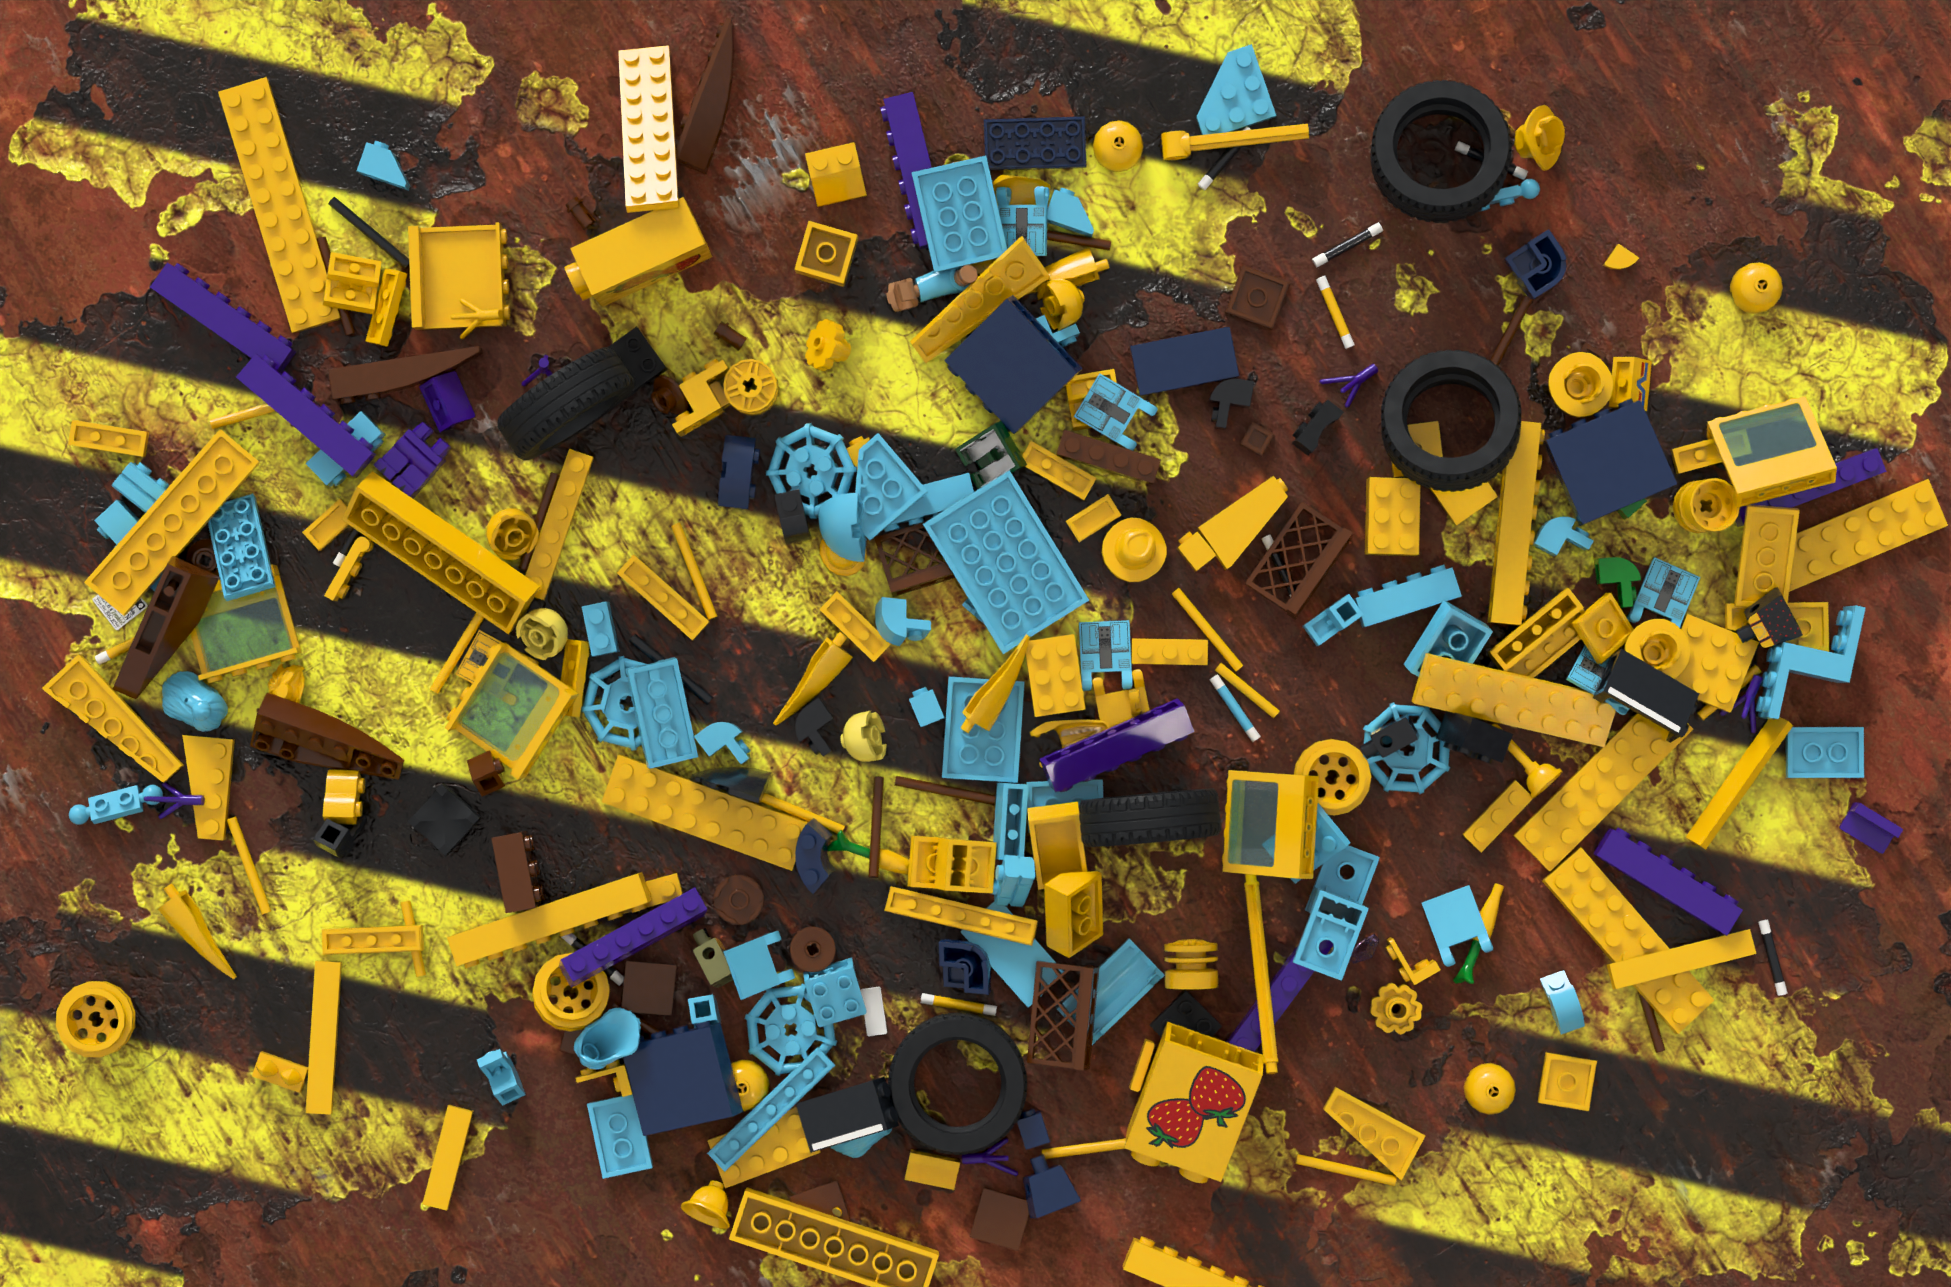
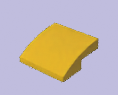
[323,252,382,314]
[1066,369,1117,431]

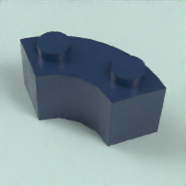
[718,435,760,509]
[795,818,836,894]

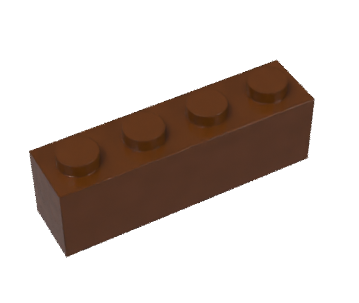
[1056,430,1161,485]

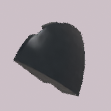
[691,767,772,803]

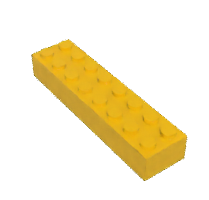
[341,471,540,634]
[729,1187,939,1287]

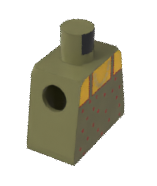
[693,928,733,988]

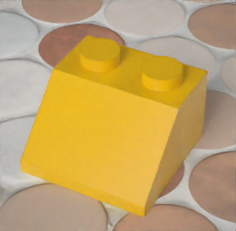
[805,142,867,207]

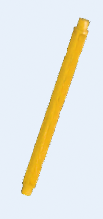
[1244,874,1278,1074]

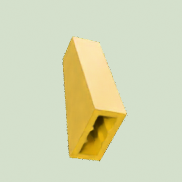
[1197,476,1288,570]

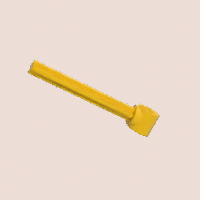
[1161,124,1309,160]

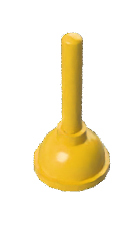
[1492,723,1563,799]

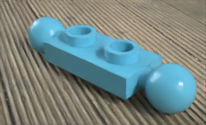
[1479,179,1540,212]
[69,785,163,825]

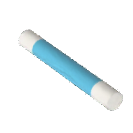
[1210,674,1261,742]

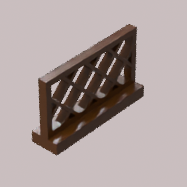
[1245,502,1353,620]
[874,521,955,597]
[1027,961,1100,1071]

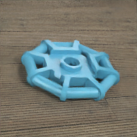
[766,423,857,519]
[581,656,646,751]
[1363,702,1450,794]
[744,983,837,1076]

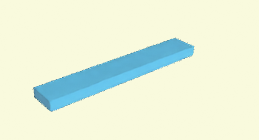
[707,1047,835,1172]

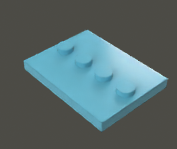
[912,156,1007,273]
[942,677,1024,783]

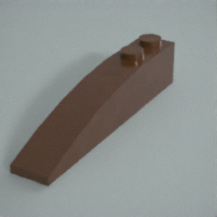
[328,346,483,405]

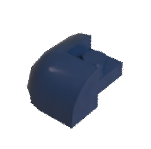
[1504,229,1566,299]
[939,939,991,995]

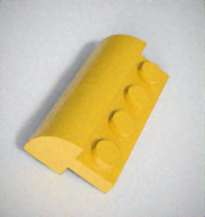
[1488,587,1585,678]

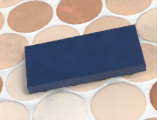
[984,116,1086,171]
[1130,327,1239,396]

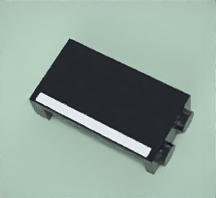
[1593,649,1699,743]
[796,1077,899,1153]

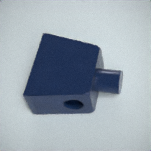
[1023,1154,1081,1218]

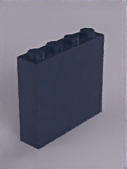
[944,295,1082,434]
[1543,398,1677,526]
[623,1020,743,1136]

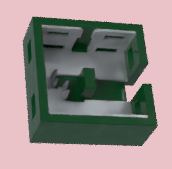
[955,421,1027,489]

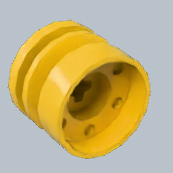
[723,359,779,416]
[1673,478,1740,533]
[1164,939,1218,989]

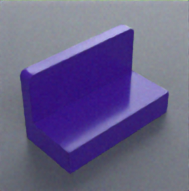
[419,371,475,432]
[1839,802,1903,854]

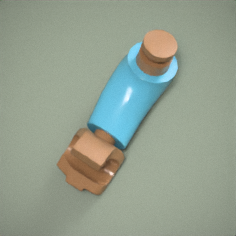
[886,265,977,312]

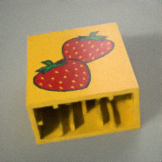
[564,197,712,307]
[1124,1022,1263,1183]

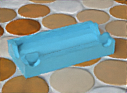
[625,657,698,769]
[1056,938,1165,1045]

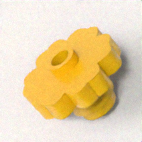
[805,319,851,371]
[1370,983,1422,1035]

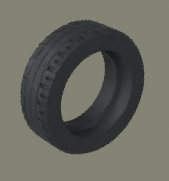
[1370,80,1512,223]
[498,347,635,460]
[1381,350,1522,492]
[1078,788,1221,847]
[888,1013,1027,1155]

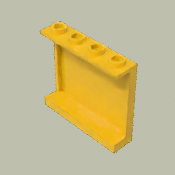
[408,222,510,330]

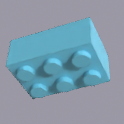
[1404,600,1493,677]

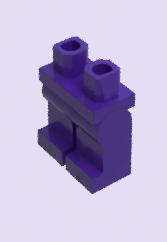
[373,422,451,499]

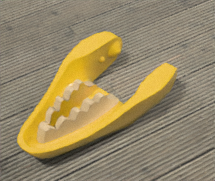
[1030,720,1110,768]

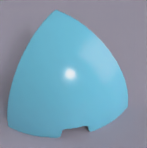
[818,493,867,562]

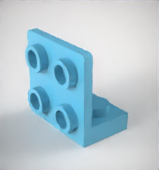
[803,958,867,1027]

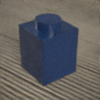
[1017,1108,1050,1150]

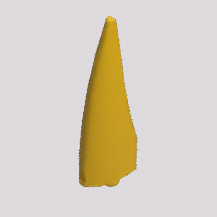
[1026,248,1110,295]
[773,632,853,725]
[960,634,1030,733]
[158,883,237,979]

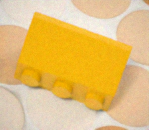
[1044,871,1103,958]

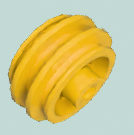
[1294,739,1371,816]
[532,953,610,1032]
[56,981,136,1058]

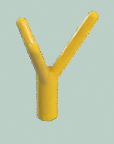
[451,299,503,339]

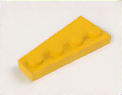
[1725,602,1829,652]
[182,735,235,841]
[1323,1087,1425,1181]

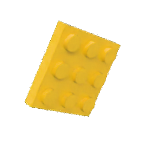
[1675,614,1759,713]

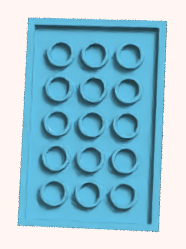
[922,470,1089,654]

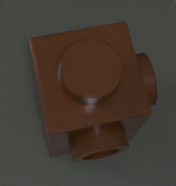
[467,750,505,797]

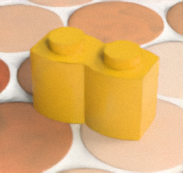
[323,770,365,824]

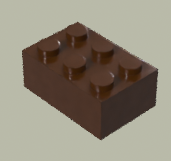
[491,830,545,913]

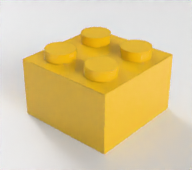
[795,221,858,287]

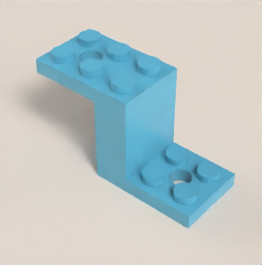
[1756,605,1865,719]
[1293,845,1380,981]

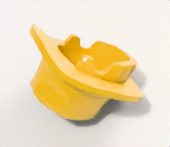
[1514,105,1565,171]
[1548,352,1613,417]
[1101,518,1167,582]
[1625,619,1690,679]

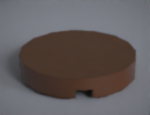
[714,875,764,925]

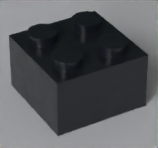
[1436,711,1513,764]

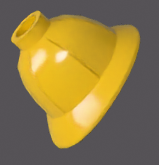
[681,1181,730,1229]

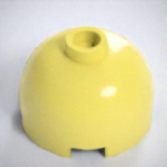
[516,608,568,660]
[841,711,887,762]

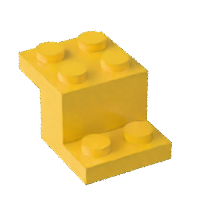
[672,359,729,437]
[907,835,997,893]

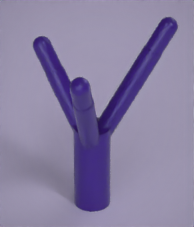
[522,355,553,386]
[1319,364,1378,408]
[1720,675,1763,733]
[144,782,205,819]
[962,1138,1018,1176]

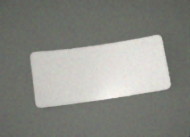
[861,987,887,1036]

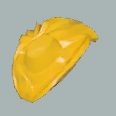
[268,663,304,703]

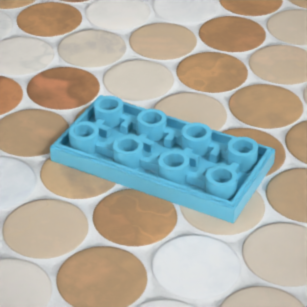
[208,494,276,601]
[960,902,1064,1007]

